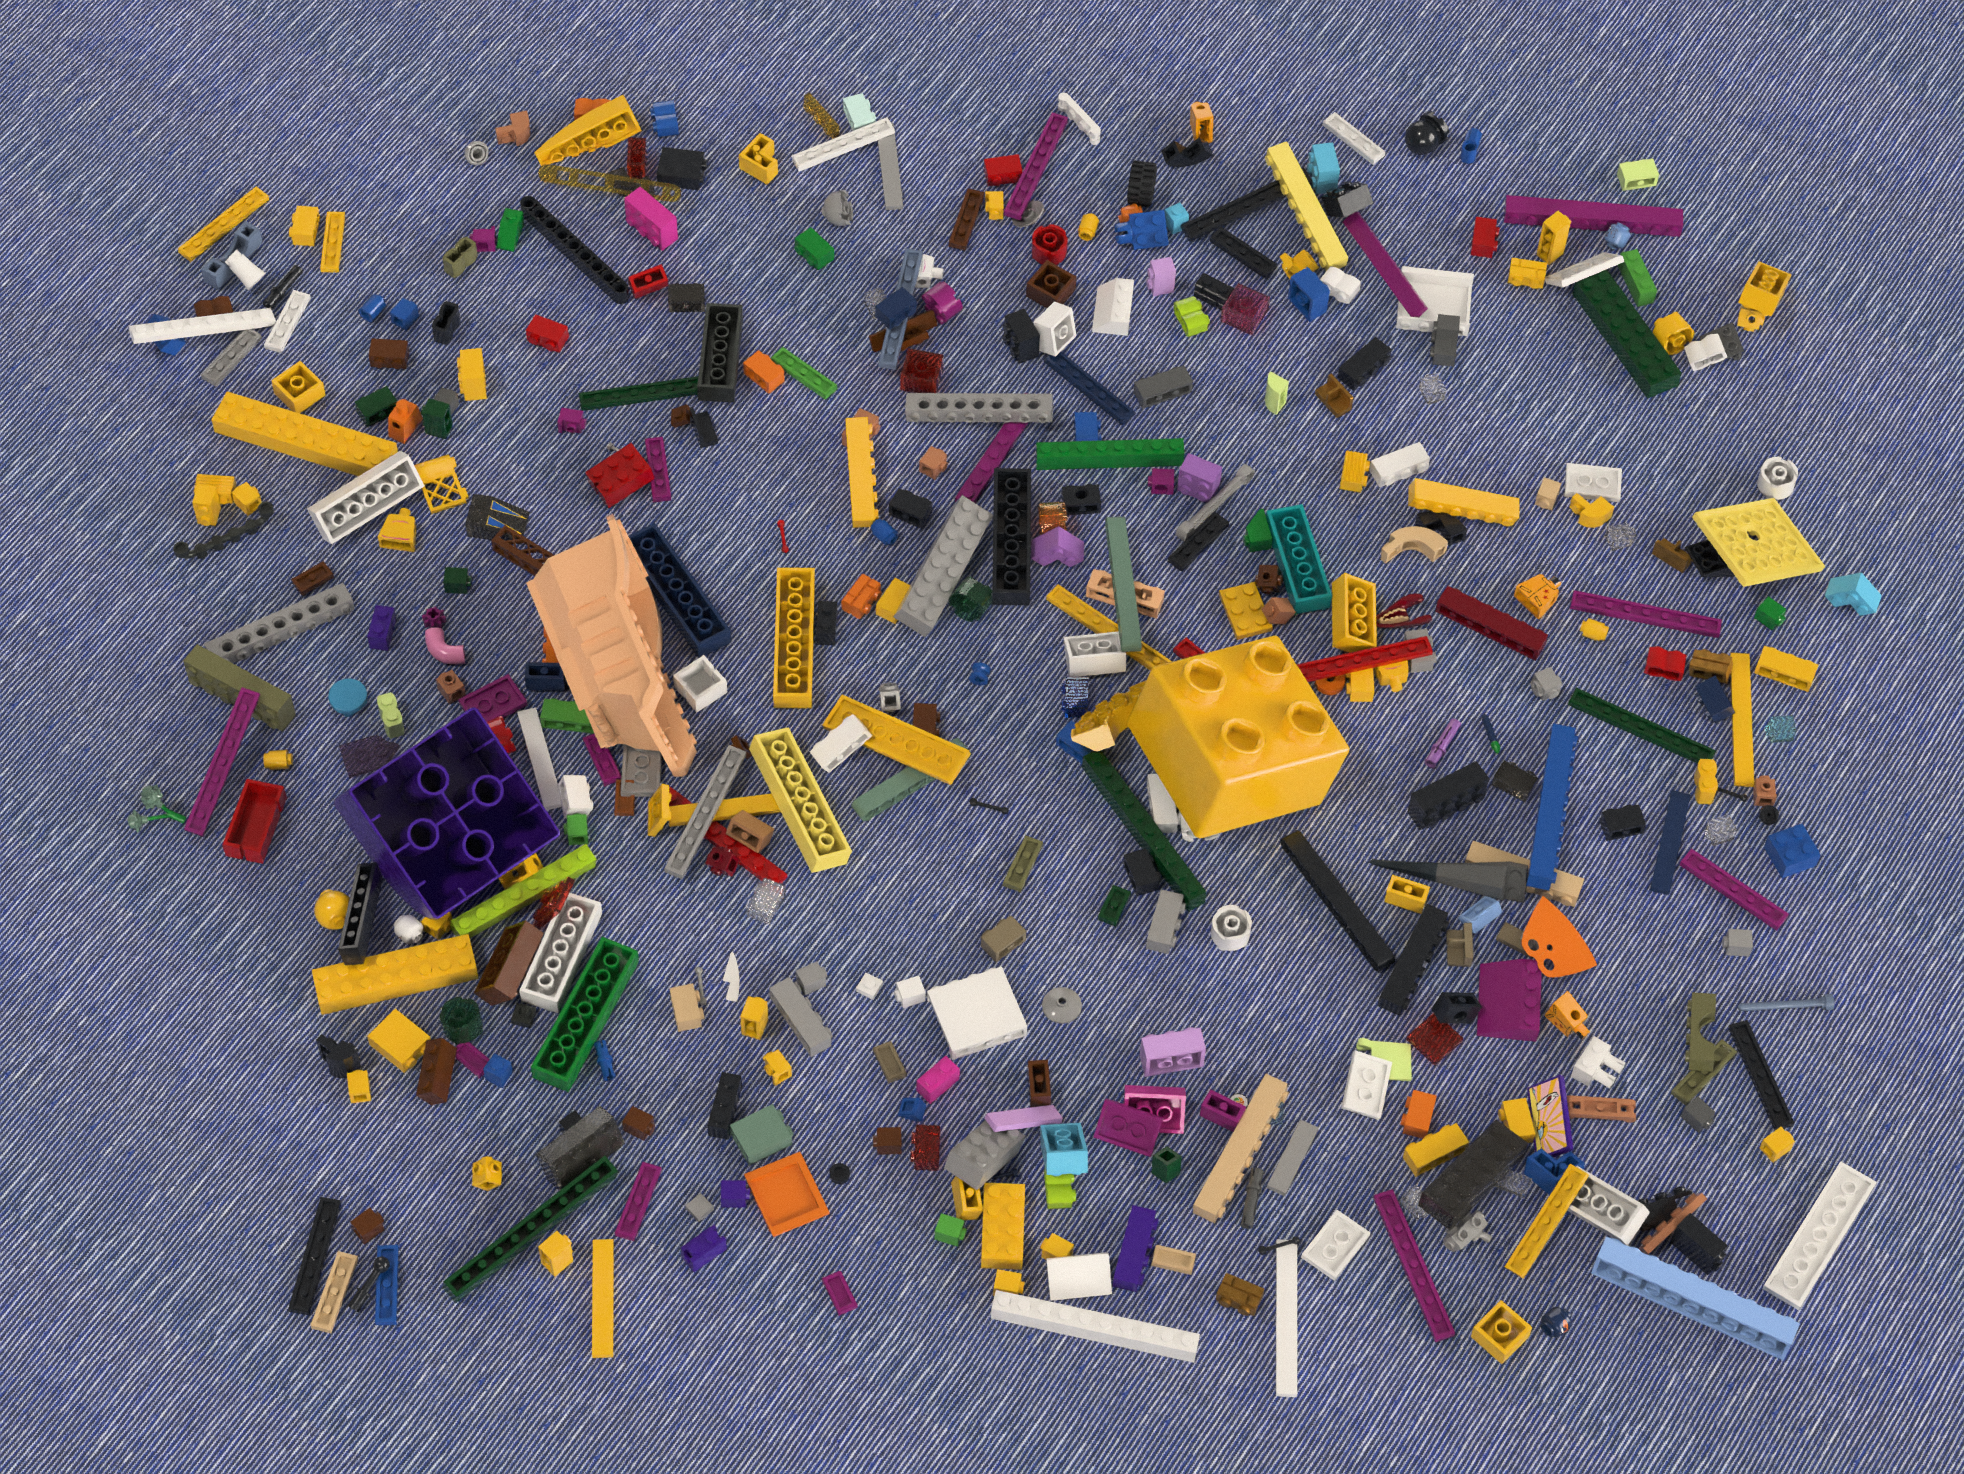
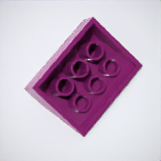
[1477,959,1542,1042]

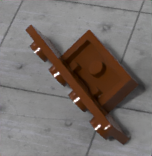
[869,309,937,352]

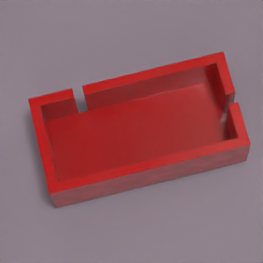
[222,779,287,864]

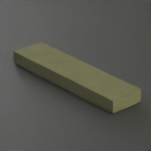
[1671,1039,1737,1106]

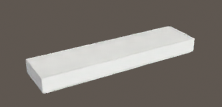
[1322,112,1386,165]
[264,290,311,353]

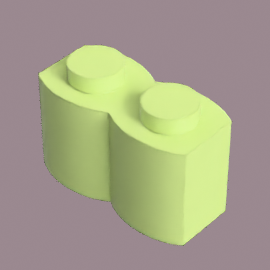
[377,692,404,739]

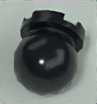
[1405,111,1449,155]

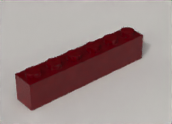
[1435,586,1548,661]

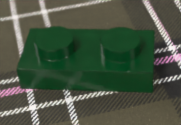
[1098,885,1131,927]

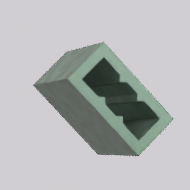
[730,1104,794,1166]

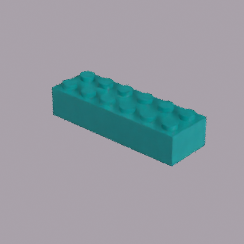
[1266,504,1332,615]

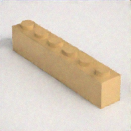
[1465,841,1584,907]

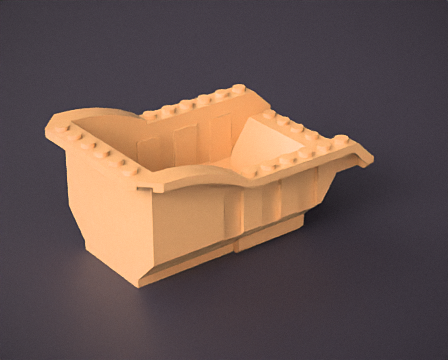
[526,514,697,777]

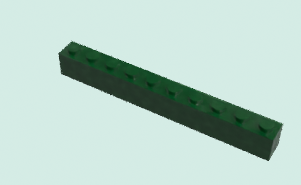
[1082,750,1206,912]
[443,1156,618,1303]

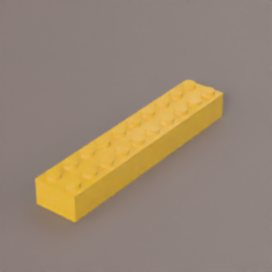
[211,391,398,476]

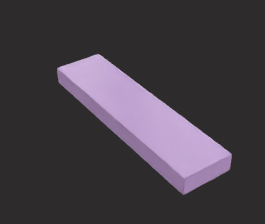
[985,1105,1063,1132]

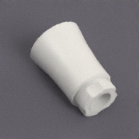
[225,250,266,290]

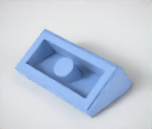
[1458,896,1502,934]

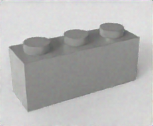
[1146,889,1186,954]

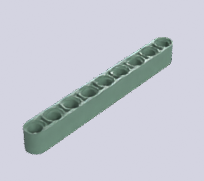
[1105,517,1142,652]

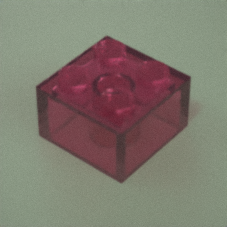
[1220,283,1270,335]

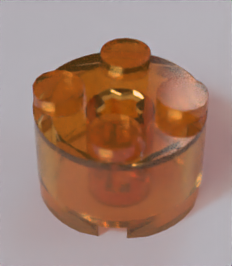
[1038,501,1067,535]

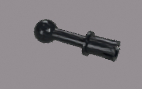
[348,1256,390,1313]

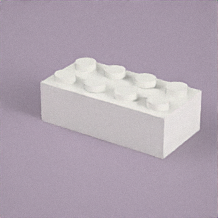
[1567,1166,1650,1246]

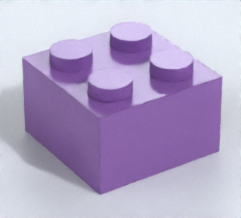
[1177,453,1222,503]

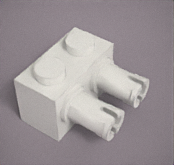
[1571,1036,1626,1089]

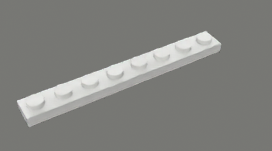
[129,308,276,344]

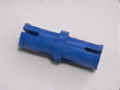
[594,1040,616,1081]

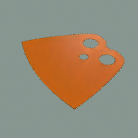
[1522,896,1597,977]

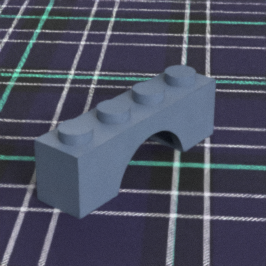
[201,221,262,290]

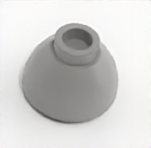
[465,141,489,165]

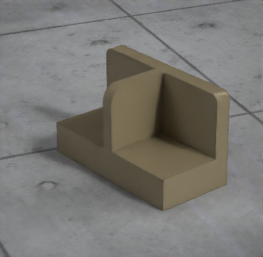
[1446,923,1473,967]

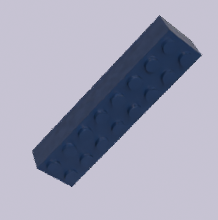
[629,522,731,658]

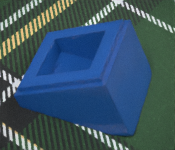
[898,1098,926,1122]

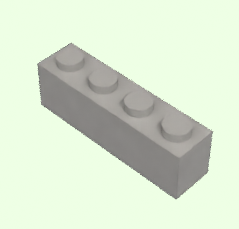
[769,977,833,1057]

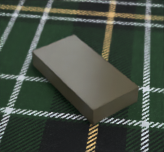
[1496,922,1536,958]
[873,1041,907,1084]

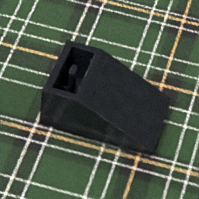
[1685,539,1735,577]

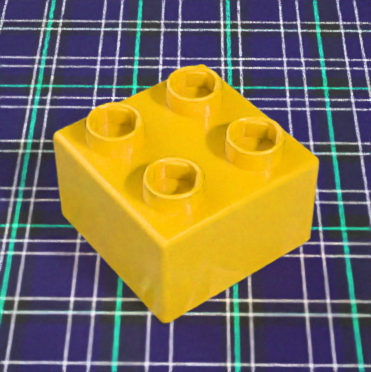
[1127,636,1349,838]

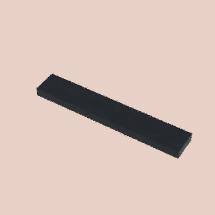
[1728,1020,1794,1131]
[288,1197,341,1315]

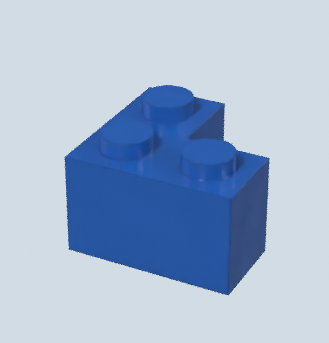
[1524,1148,1585,1195]

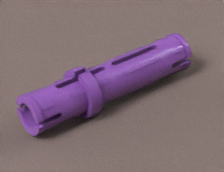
[1424,718,1461,768]

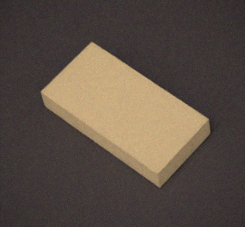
[1151,1245,1196,1275]

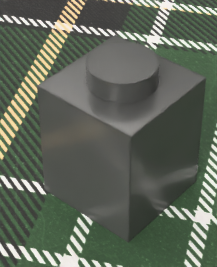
[433,387,459,416]
[1681,1096,1715,1133]

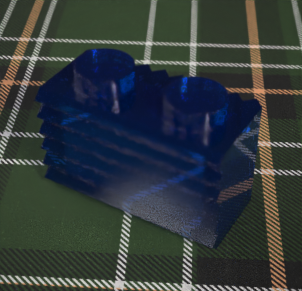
[1061,676,1088,718]

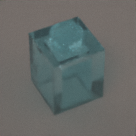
[1765,715,1797,743]

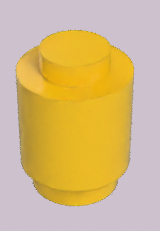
[1078,213,1099,241]
[1580,618,1609,641]
[263,750,293,770]

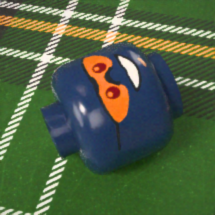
[1541,1307,1572,1338]

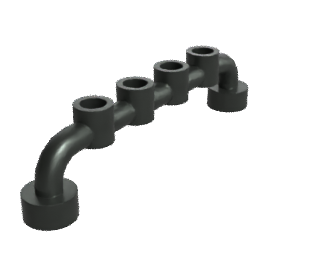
[173,501,274,559]

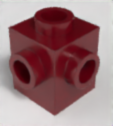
[705,846,740,877]

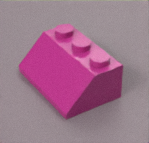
[1124,1085,1186,1134]

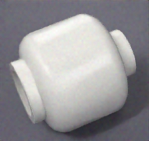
[394,914,424,944]

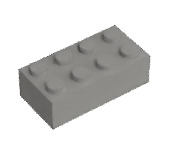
[944,1120,1026,1190]

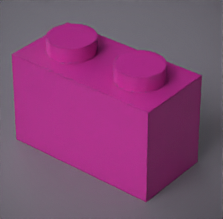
[916,1056,960,1104]

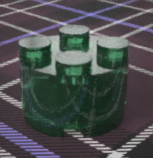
[949,576,993,622]
[439,997,483,1045]

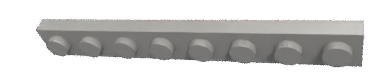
[664,745,746,879]

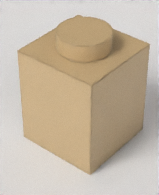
[1535,477,1562,510]

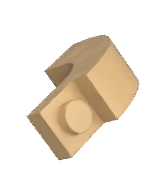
[1380,526,1448,564]

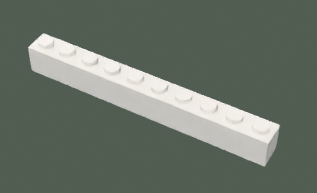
[991,1290,1200,1363]

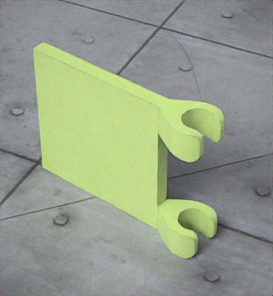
[1356,1038,1412,1081]

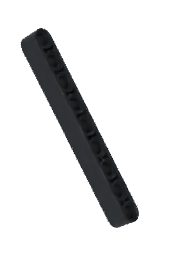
[520,196,629,304]
[1280,830,1395,972]

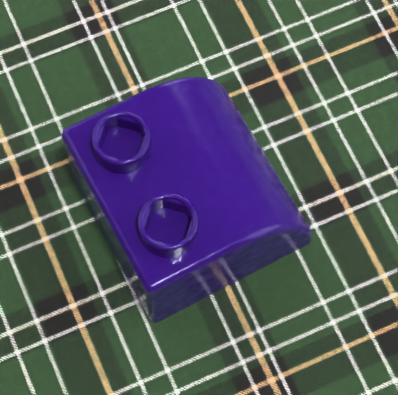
[334,707,560,919]

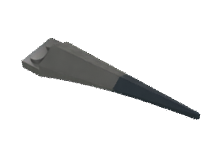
[1370,859,1528,903]

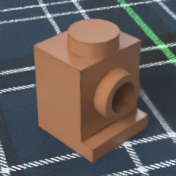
[1753,775,1777,806]

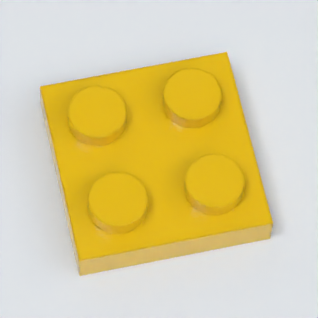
[648,784,671,837]

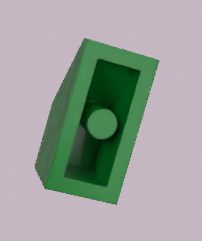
[497,208,524,252]
[1243,509,1272,553]

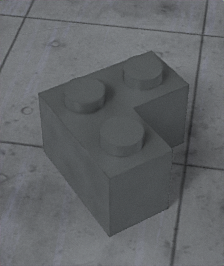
[1430,314,1460,367]

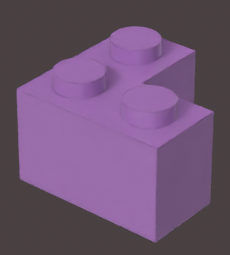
[1031,526,1084,567]

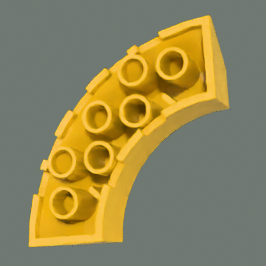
[1071,680,1146,751]

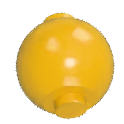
[314,889,350,930]

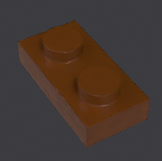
[291,561,334,596]

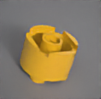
[1652,312,1694,355]

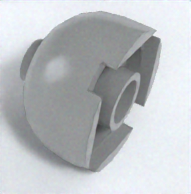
[822,190,853,226]

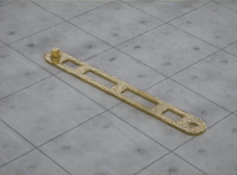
[538,164,681,202]

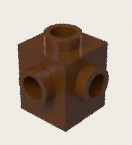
[1255,565,1283,595]

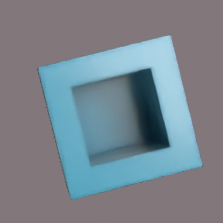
[1165,202,1189,234]

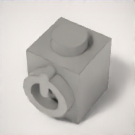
[1531,667,1562,701]
[879,682,901,712]

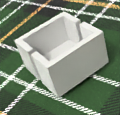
[673,655,727,713]

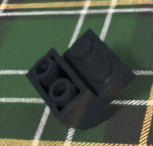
[316,1034,362,1079]

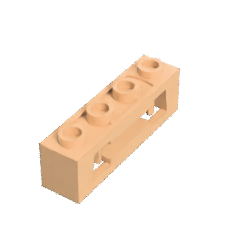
[1086,569,1165,619]

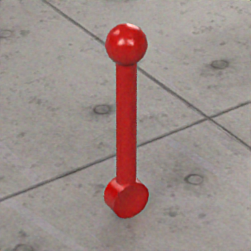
[777,520,789,553]

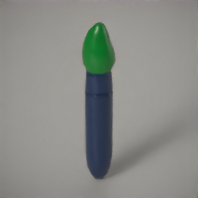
[1482,714,1500,754]

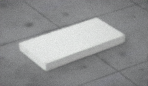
[1545,252,1624,287]

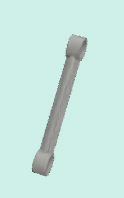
[1175,464,1255,542]

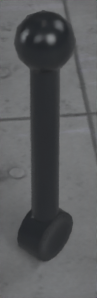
[1717,787,1748,802]
[970,798,1009,814]
[1258,1236,1300,1255]

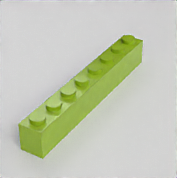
[450,844,597,938]

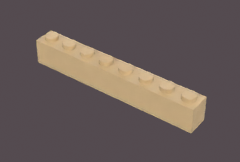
[1193,1074,1289,1223]

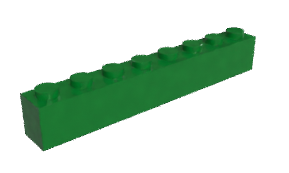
[1036,438,1185,470]

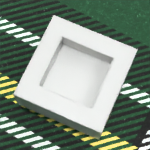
[856,973,883,1000]

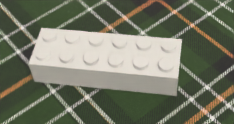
[307,451,424,544]
[519,891,602,1013]

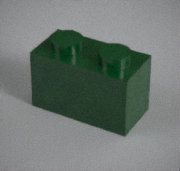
[355,386,398,427]
[421,398,453,439]

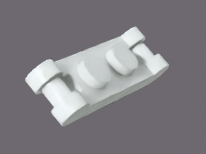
[1058,93,1101,145]

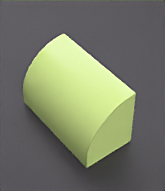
[1265,371,1289,415]

